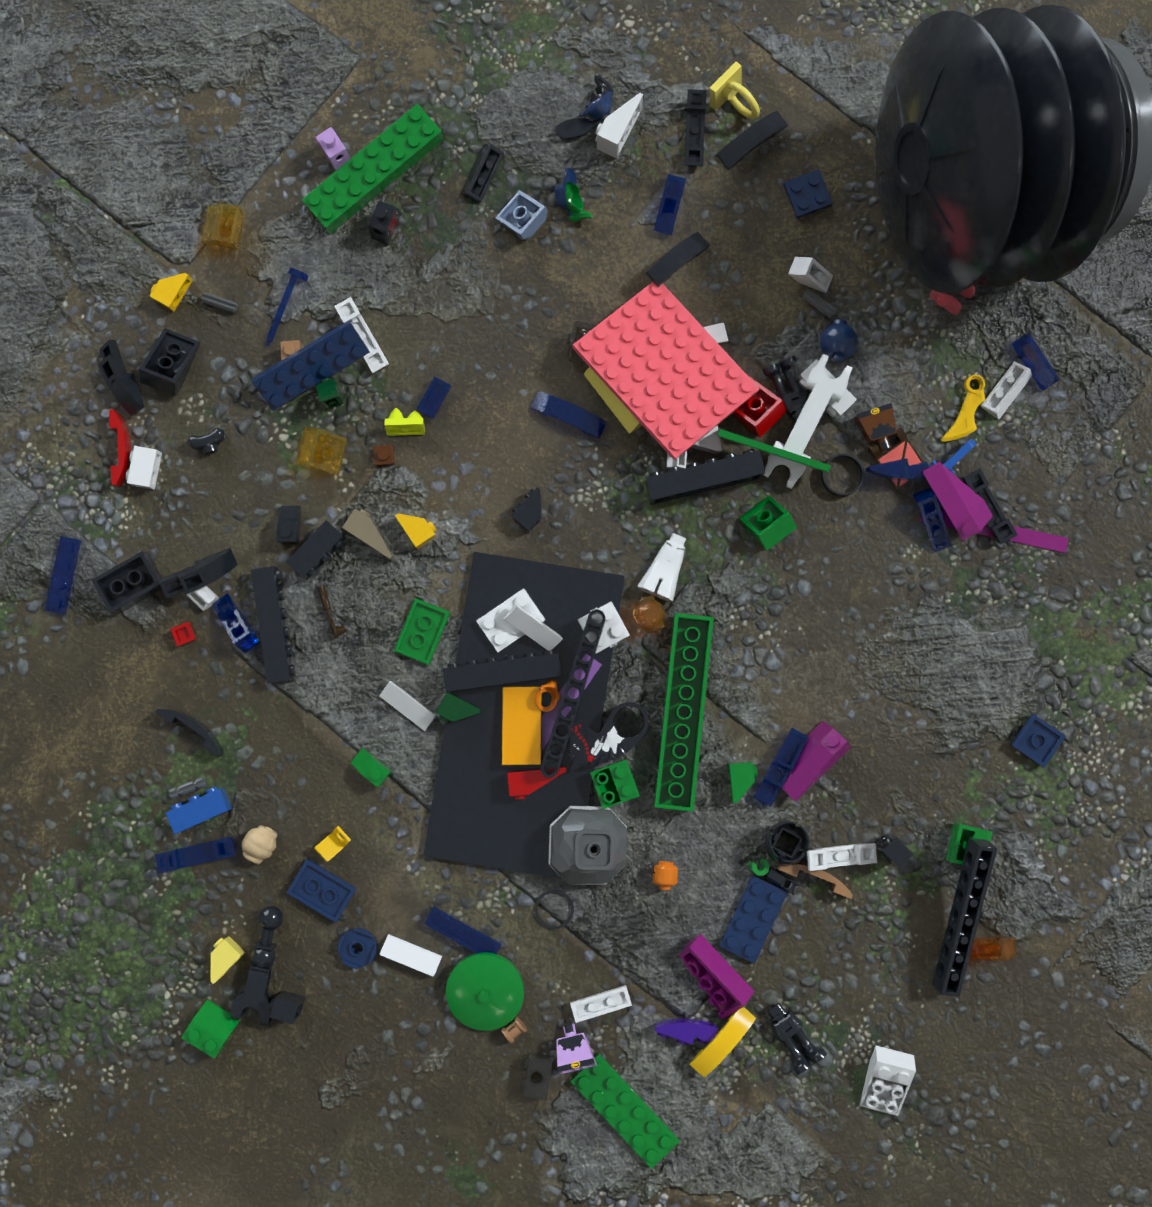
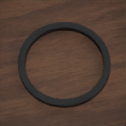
[535,890,574,929]

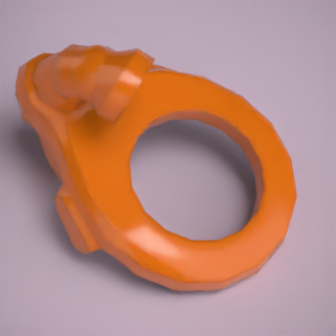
[534,679,560,712]

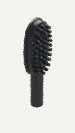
[556,118,605,139]

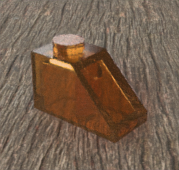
[970,936,1017,961]

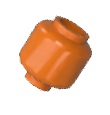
[653,861,678,890]

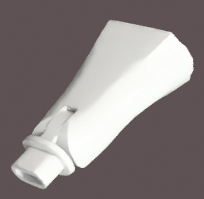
[637,533,686,602]

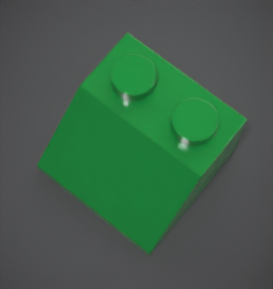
[739,496,797,551]
[181,999,241,1059]

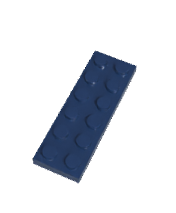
[251,320,370,410]

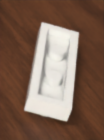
[570,985,632,1023]

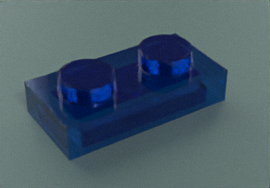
[416,376,452,419]

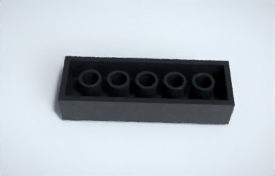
[645,449,765,505]

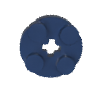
[338,928,378,968]

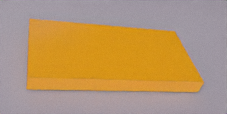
[502,687,542,765]

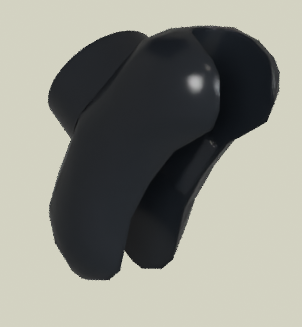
[188,428,225,454]

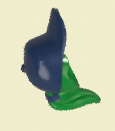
[554,168,593,222]

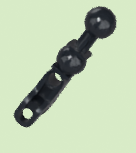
[231,906,283,1026]

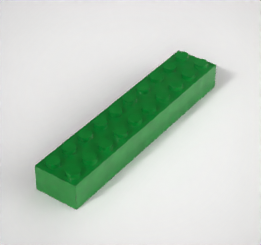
[654,613,714,812]

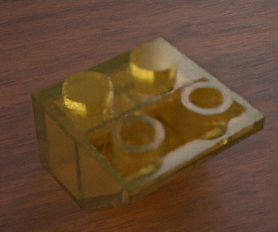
[201,203,245,250]

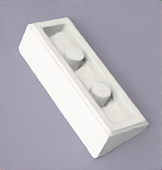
[981,361,1032,419]
[504,603,563,650]
[380,681,436,731]
[380,934,442,976]

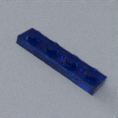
[44,536,82,615]
[424,906,502,954]

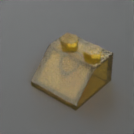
[295,427,347,475]

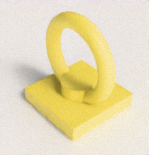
[710,61,760,119]

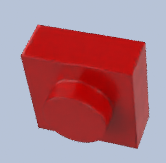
[170,622,197,647]

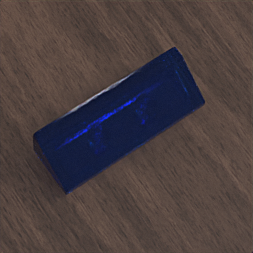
[1012,333,1059,391]

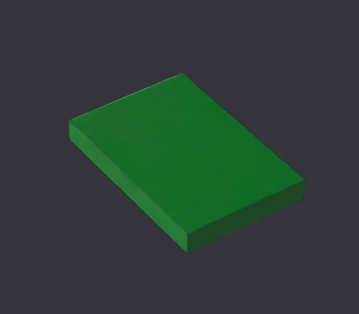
[394,598,451,665]

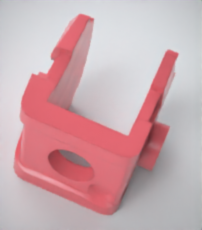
[930,285,975,315]

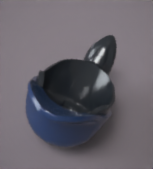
[579,73,613,120]

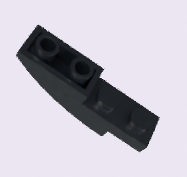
[98,339,145,416]
[158,547,238,598]

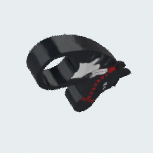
[564,702,649,772]

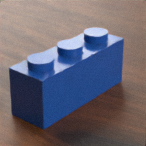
[166,787,233,834]

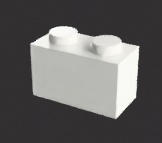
[126,446,162,490]

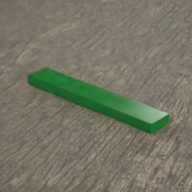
[718,429,831,473]

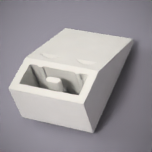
[860,1046,916,1116]

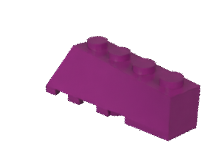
[679,934,754,1020]

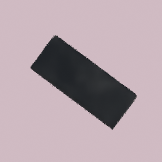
[461,143,504,203]

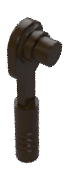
[317,586,345,638]

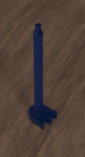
[265,268,309,347]

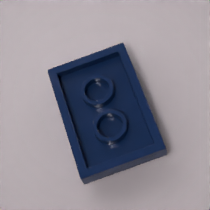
[287,859,357,923]

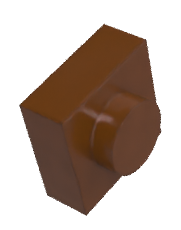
[374,445,395,466]

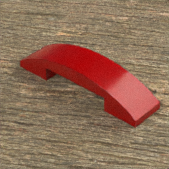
[109,409,131,488]

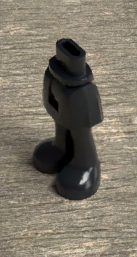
[762,356,808,423]
[767,1002,827,1075]

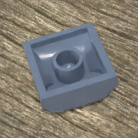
[495,190,548,240]

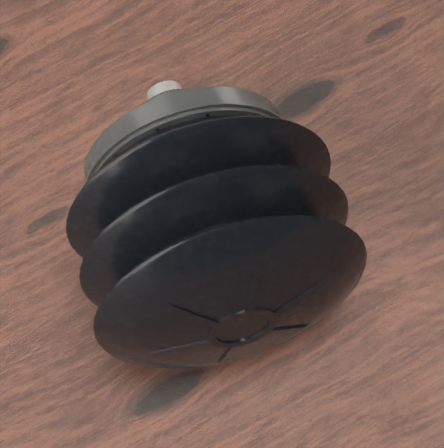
[875,5,1152,293]

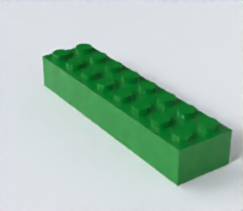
[302,103,444,235]

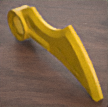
[941,374,985,442]

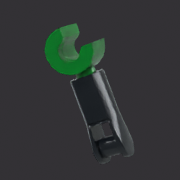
[748,858,800,895]

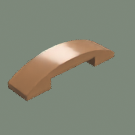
[776,863,853,899]

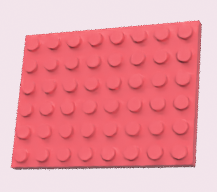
[572,282,759,461]

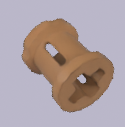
[501,1016,527,1043]

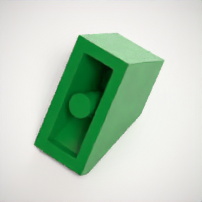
[351,748,393,787]
[728,761,758,803]

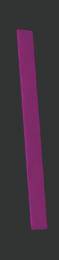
[920,506,1069,553]

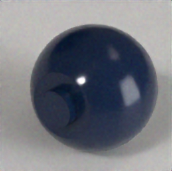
[819,319,858,363]

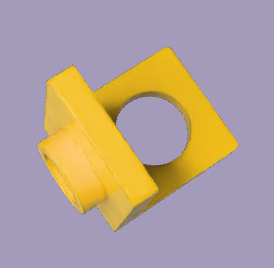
[314,826,351,862]

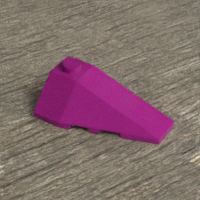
[922,462,993,541]
[782,721,851,802]

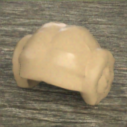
[242,825,278,864]

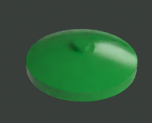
[446,952,524,1031]

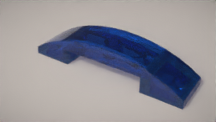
[530,391,607,439]
[155,836,236,873]

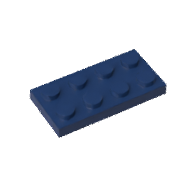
[719,875,788,963]

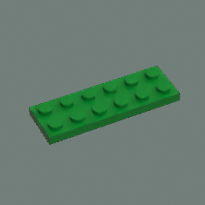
[570,1053,680,1169]

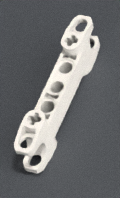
[764,354,852,489]

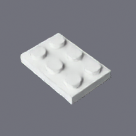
[477,588,545,653]

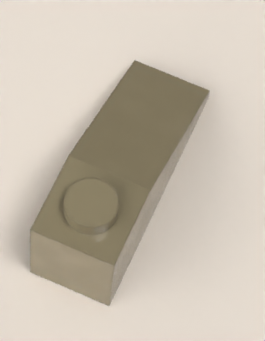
[342,509,394,561]

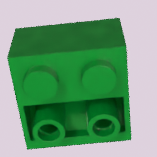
[590,759,640,809]
[946,822,993,865]

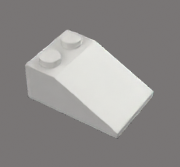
[595,93,643,159]

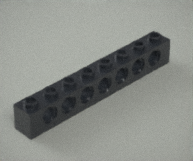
[932,837,998,997]

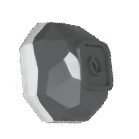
[549,806,627,885]

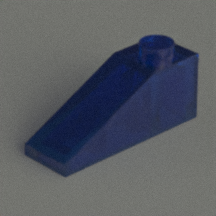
[913,488,952,552]
[212,593,261,653]

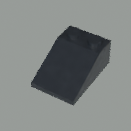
[139,328,200,397]

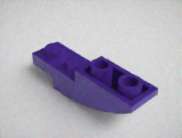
[654,1019,733,1050]

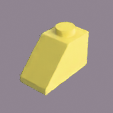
[211,936,246,984]

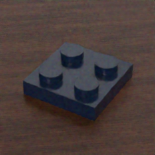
[783,169,833,219]
[1010,714,1066,768]

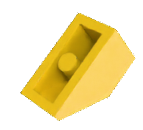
[150,273,193,312]
[395,513,437,549]

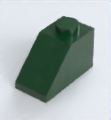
[316,378,344,410]
[436,692,482,723]

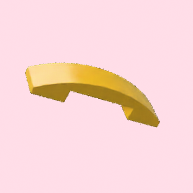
[689,1007,756,1078]

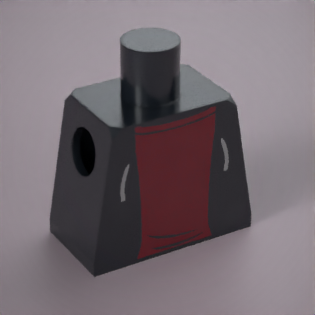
[369,201,402,245]

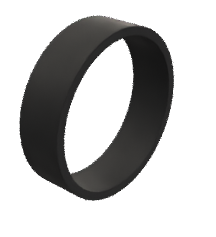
[821,453,865,497]

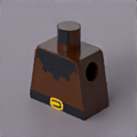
[854,403,897,452]

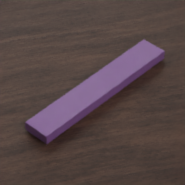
[542,654,602,750]

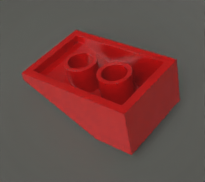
[732,375,786,438]

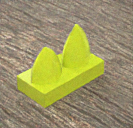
[385,408,425,436]

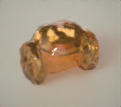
[633,595,666,633]

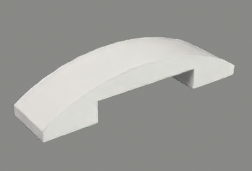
[334,297,389,373]
[807,843,877,871]

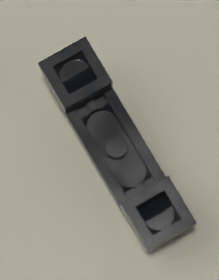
[684,89,707,167]
[717,111,788,170]
[646,232,711,287]
[963,468,1018,545]
[155,709,224,757]

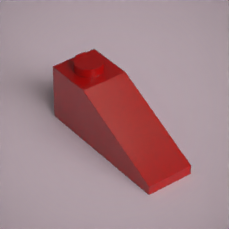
[507,767,566,800]

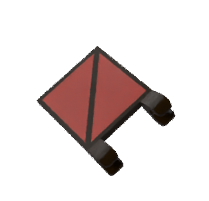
[868,427,927,491]

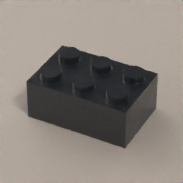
[92,551,162,615]

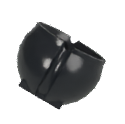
[765,820,810,866]

